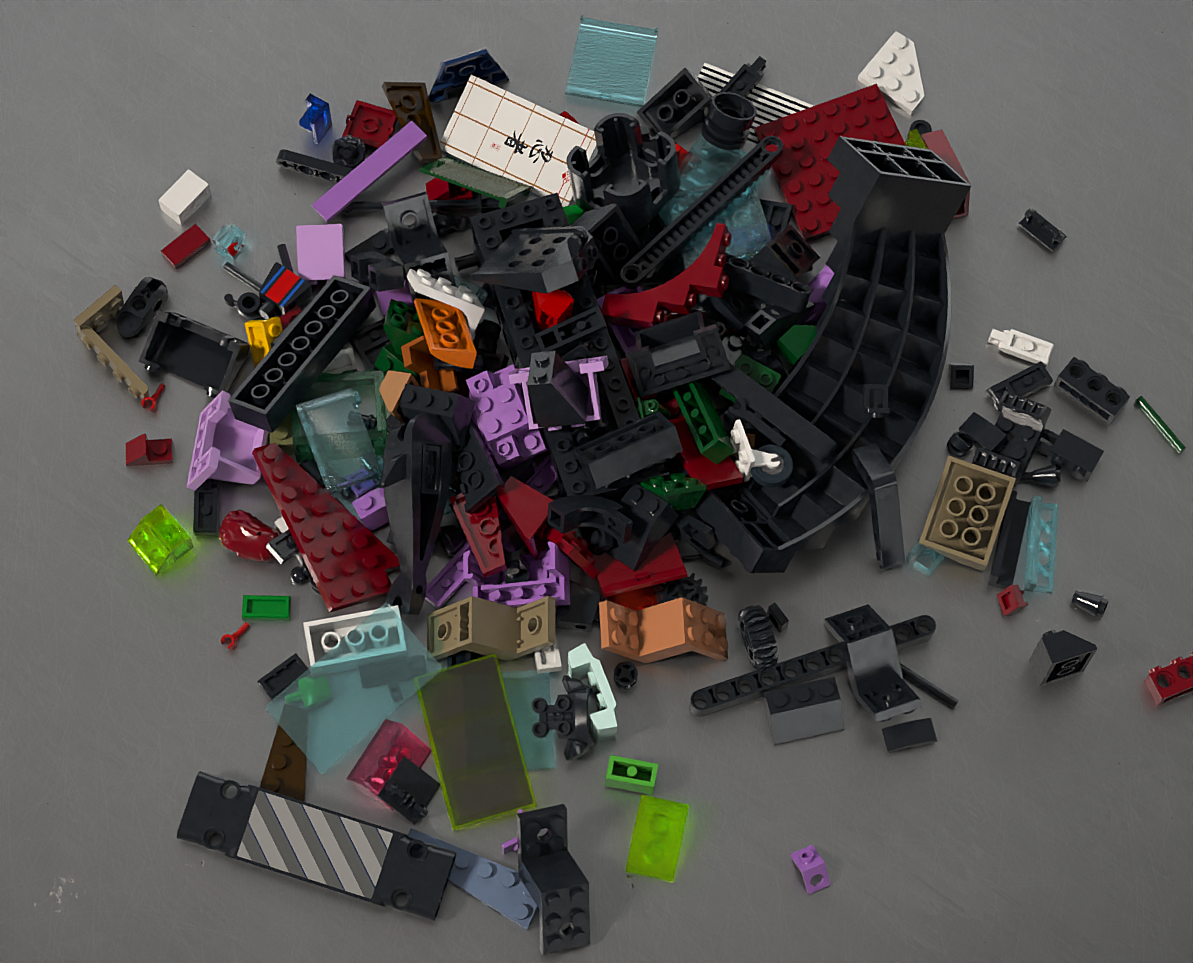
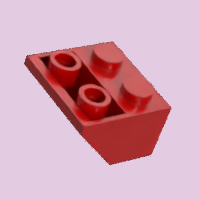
[532,289,574,331]

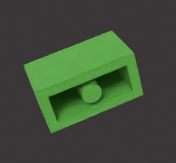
[605,755,658,795]

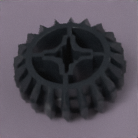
[738,605,778,670]

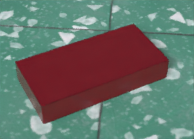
[161,223,211,269]

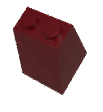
[497,476,554,560]

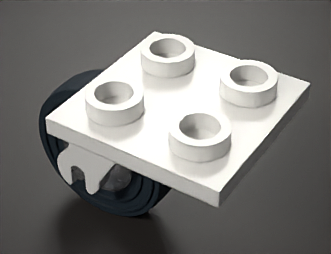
[730,419,793,487]

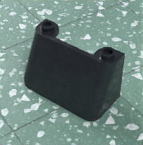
[138,310,250,398]

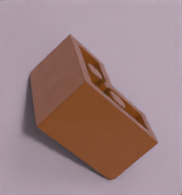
[401,336,459,393]

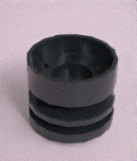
[701,92,757,151]

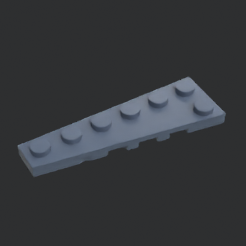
[408,828,537,930]

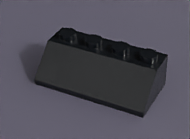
[573,411,683,489]

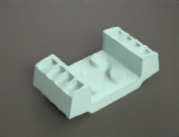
[568,643,617,743]

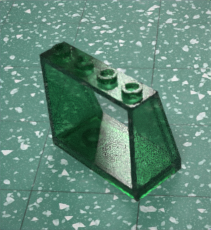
[292,369,388,463]

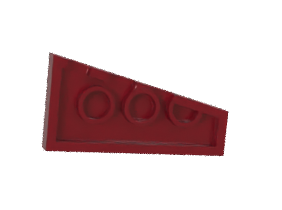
[449,493,507,578]

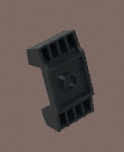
[972,391,1052,487]

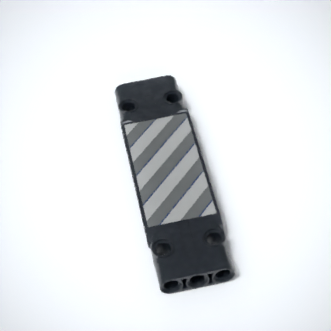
[177,771,456,921]

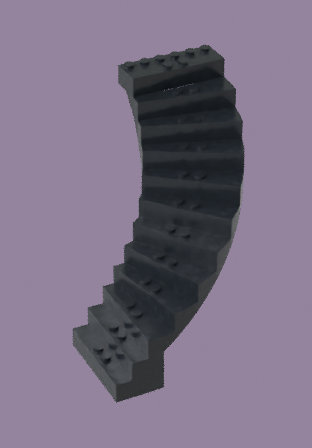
[678,136,971,574]

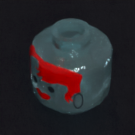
[213,223,246,258]

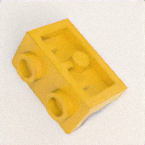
[244,317,283,367]

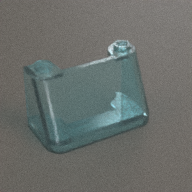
[296,387,383,495]

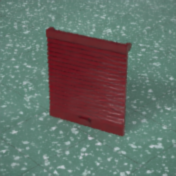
[580,528,688,597]

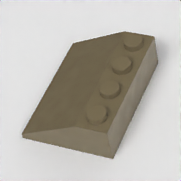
[918,455,1016,571]

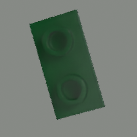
[636,397,671,420]

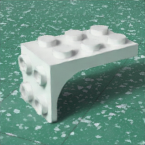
[407,269,485,341]

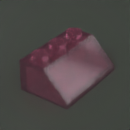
[346,719,432,811]

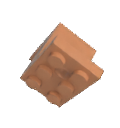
[599,597,728,664]

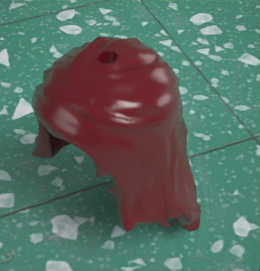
[219,509,282,563]

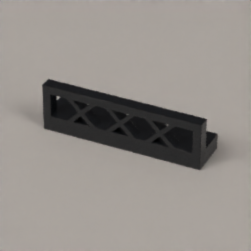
[988,490,1030,589]

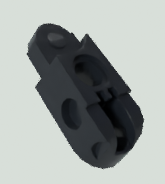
[116,277,168,338]

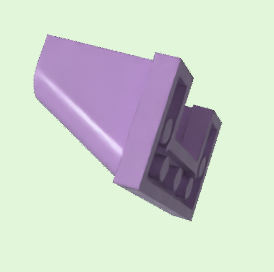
[509,356,609,431]
[187,391,269,491]

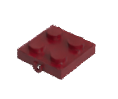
[342,100,398,151]

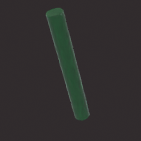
[1135,396,1186,454]

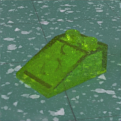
[625,794,689,882]

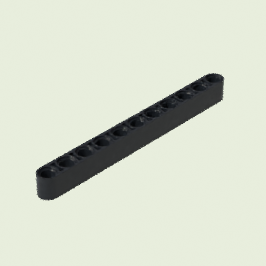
[689,615,936,717]

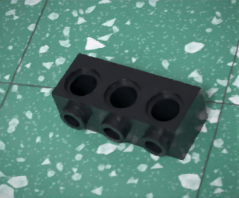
[1054,357,1131,425]

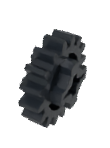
[657,573,708,606]

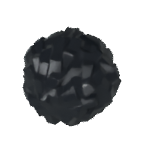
[332,135,367,169]

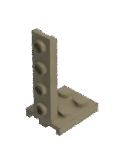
[74,284,149,400]

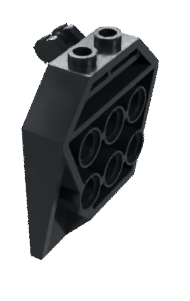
[471,226,599,293]

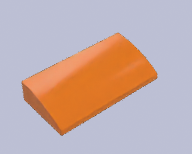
[414,298,477,369]

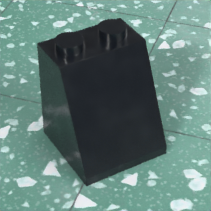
[527,351,589,428]

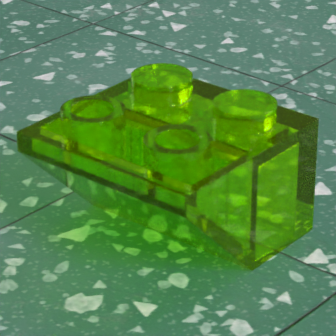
[127,503,194,576]

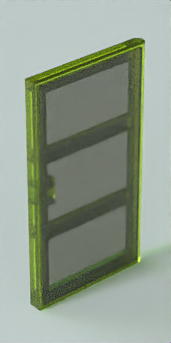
[413,654,537,831]

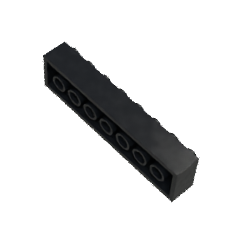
[228,275,377,433]

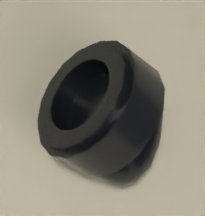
[947,431,973,457]

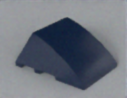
[428,48,509,105]

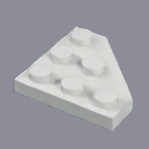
[858,31,925,115]

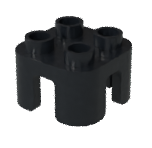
[566,113,681,232]

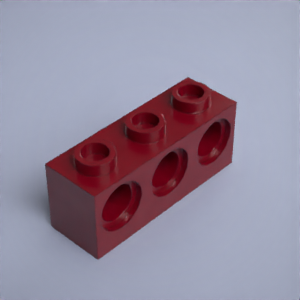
[1144,652,1193,706]

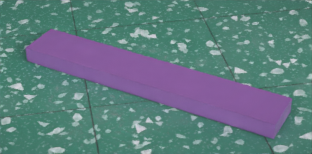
[312,121,427,223]

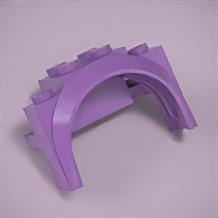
[466,364,549,471]

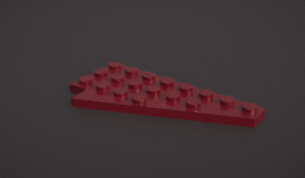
[252,443,401,613]

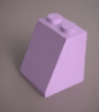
[296,224,345,285]

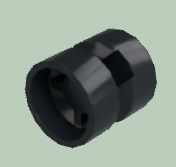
[473,319,501,353]

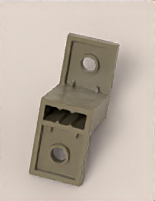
[427,596,556,661]

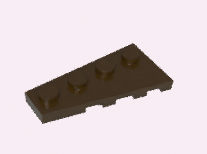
[381,82,443,163]

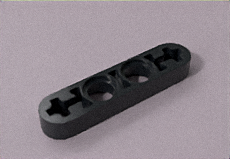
[276,149,354,183]

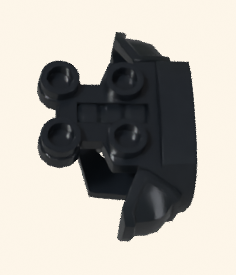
[531,675,594,761]

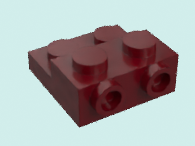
[543,526,600,579]

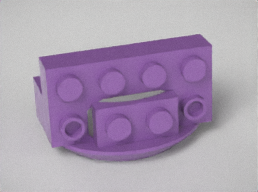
[463,541,570,608]

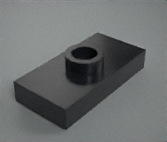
[257,653,311,701]

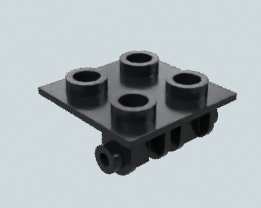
[377,756,441,825]

